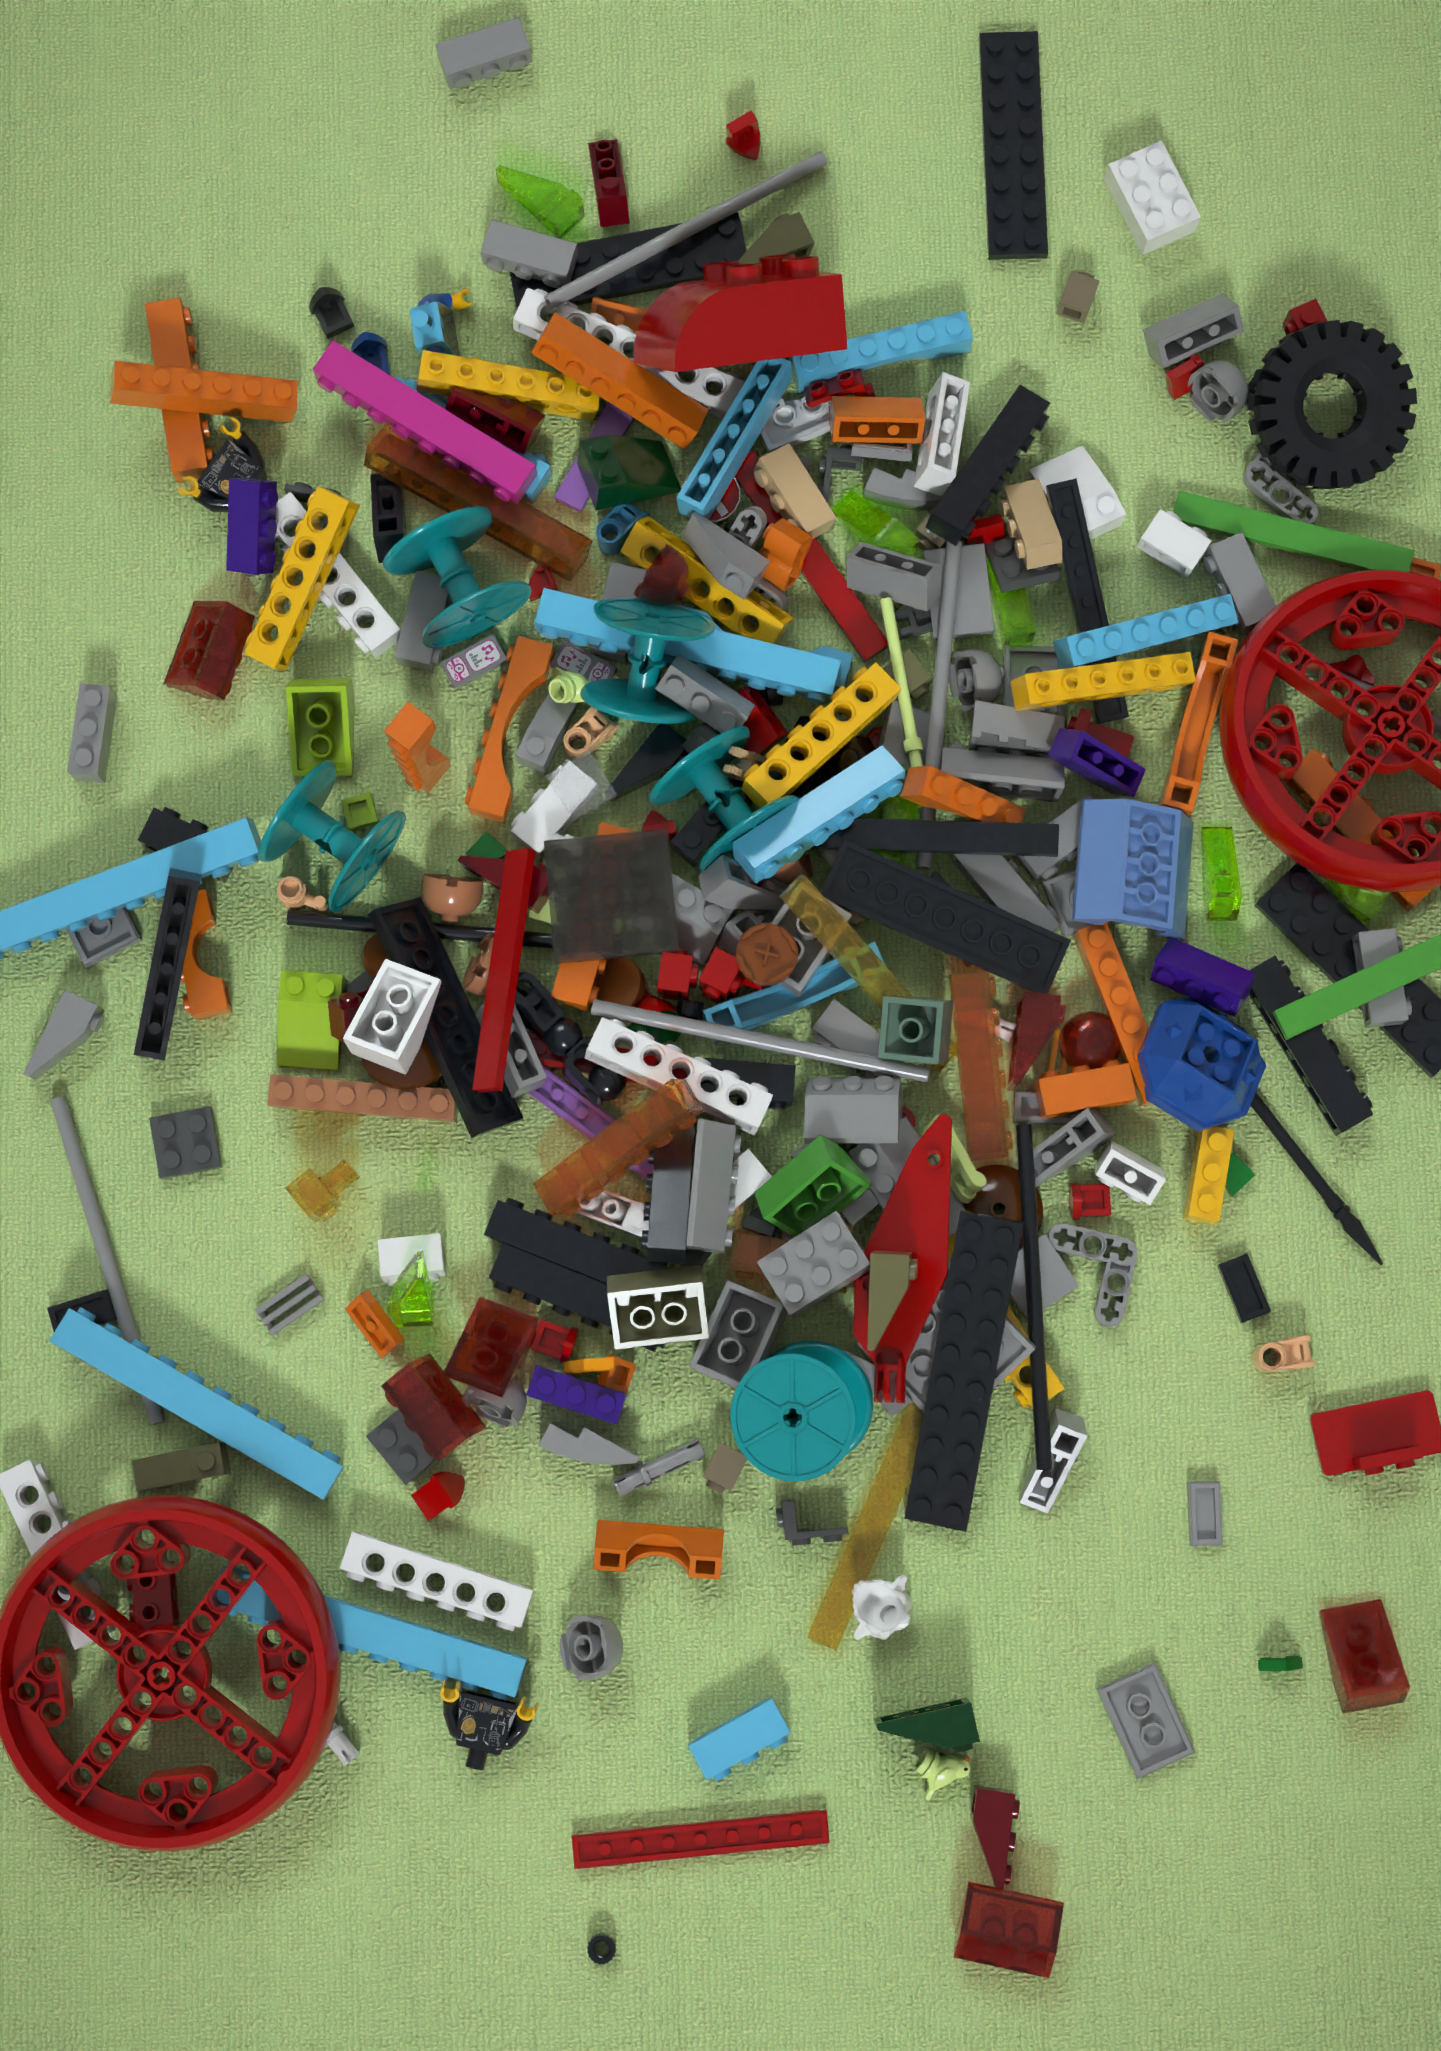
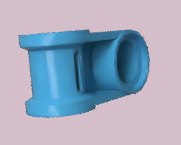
[596,503,650,555]

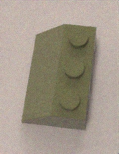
[607,1265,709,1349]

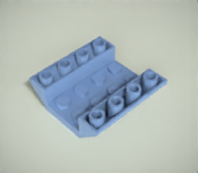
[1072,798,1194,941]

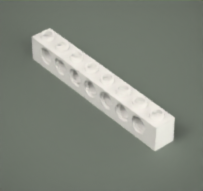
[513,288,745,420]

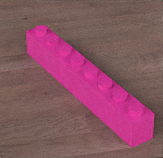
[313,340,537,504]

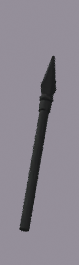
[1251,1093,1383,1265]

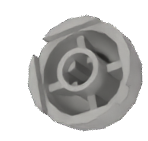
[1188,361,1248,423]
[949,649,1004,712]
[462,1369,527,1428]
[560,1615,623,1680]

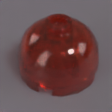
[633,543,690,606]
[1059,1011,1121,1070]

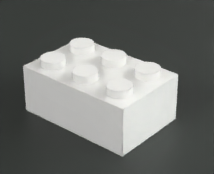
[1104,141,1201,255]

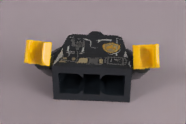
[177,417,267,512]
[440,1680,539,1770]

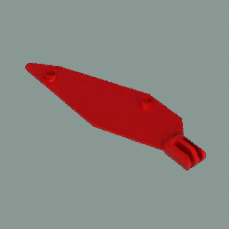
[853,1114,952,1404]

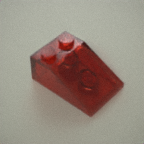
[1007,991,1066,1092]
[443,1297,538,1398]
[1319,1599,1410,1714]

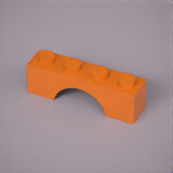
[900,765,1026,823]
[180,889,233,1020]
[594,1520,724,1580]

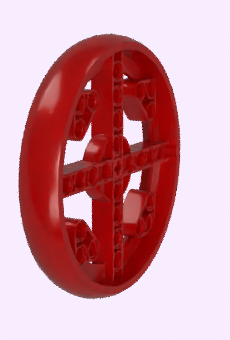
[1219,570,1441,892]
[0,1495,341,1852]

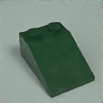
[577,434,681,510]
[873,1698,980,1752]

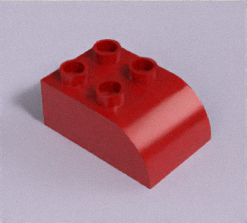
[633,254,847,372]

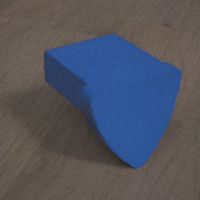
[351,332,391,376]

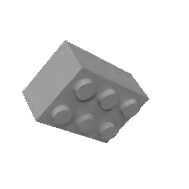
[771,881,852,998]
[757,1210,870,1319]
[689,1280,788,1388]

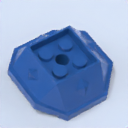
[1137,998,1266,1132]

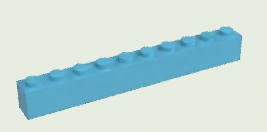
[534,588,841,704]
[0,817,261,960]
[49,1307,344,1500]
[217,1565,528,1701]

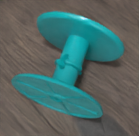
[383,506,532,648]
[580,598,715,724]
[649,726,800,872]
[258,760,406,913]
[730,1341,873,1481]

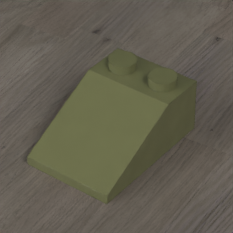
[867,1250,918,1351]

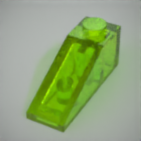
[495,165,585,239]
[832,490,920,556]
[986,560,1036,647]
[1201,827,1242,921]
[387,1251,434,1327]

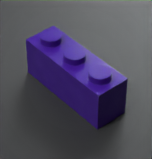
[226,477,278,575]
[1048,728,1146,797]
[1150,937,1255,1017]
[526,1365,627,1425]

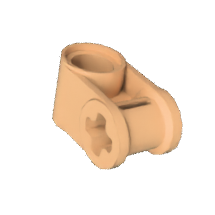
[564,707,620,762]
[1252,1335,1316,1372]

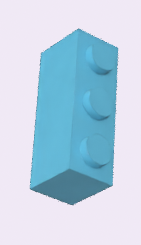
[688,1696,791,1781]

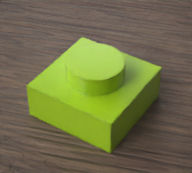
[341,792,379,831]

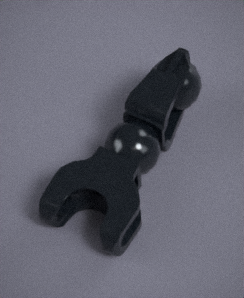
[515,972,629,1109]

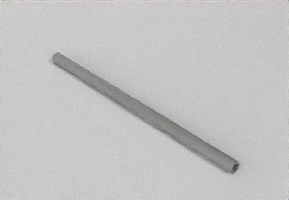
[544,151,827,309]
[915,541,962,870]
[591,999,930,1083]
[50,1096,165,1426]

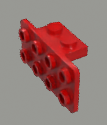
[1310,1390,1441,1476]

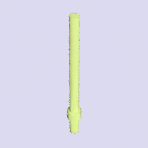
[880,597,923,767]

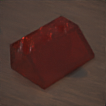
[163,601,255,700]
[381,1353,487,1462]
[953,1882,1064,1978]

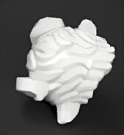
[852,1575,913,1640]

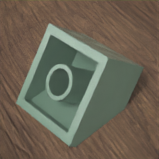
[878,996,953,1065]

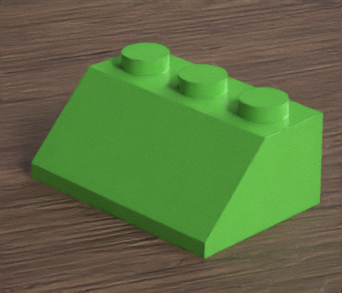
[754,1134,872,1237]

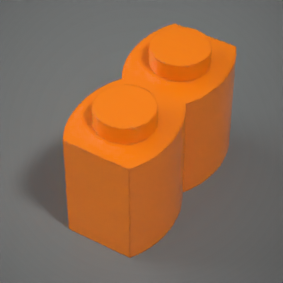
[758,518,812,592]

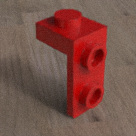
[804,368,876,408]
[1067,708,1134,758]

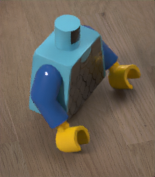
[410,288,481,360]

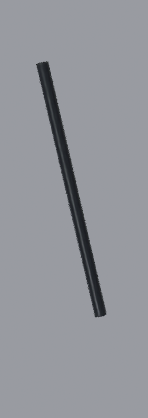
[287,910,624,955]
[1016,1124,1052,1470]

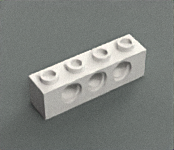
[914,372,970,496]

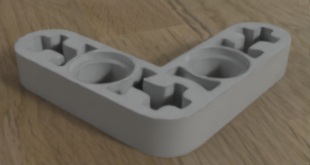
[1243,453,1318,524]
[728,506,788,611]
[1047,1223,1137,1327]

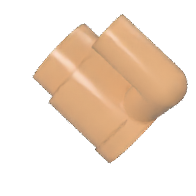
[277,876,328,912]

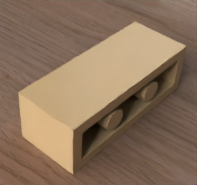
[753,443,836,539]
[1000,479,1062,570]

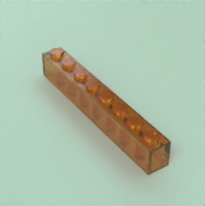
[364,424,593,582]

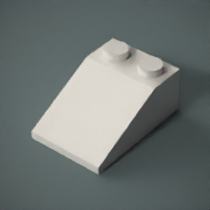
[1028,446,1126,540]
[343,959,441,1075]

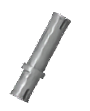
[612,1438,706,1497]

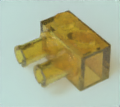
[285,1159,360,1222]

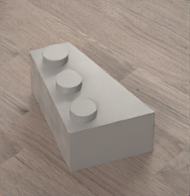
[969,700,1065,757]

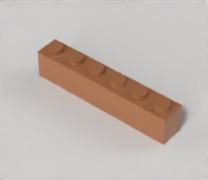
[267,1074,458,1123]

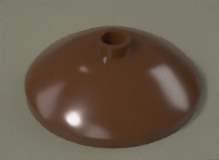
[361,1037,442,1090]
[962,1164,1043,1249]

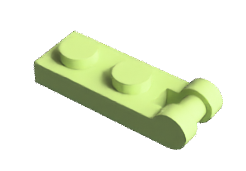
[921,1115,986,1203]

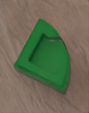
[466,831,508,859]
[1225,1152,1255,1197]
[1258,1656,1303,1671]

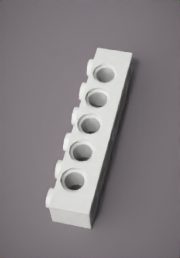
[275,491,401,659]
[584,1017,773,1136]
[0,1459,115,1650]
[340,1531,535,1631]

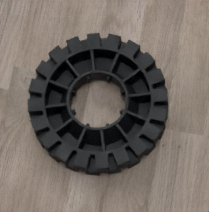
[1247,320,1417,489]

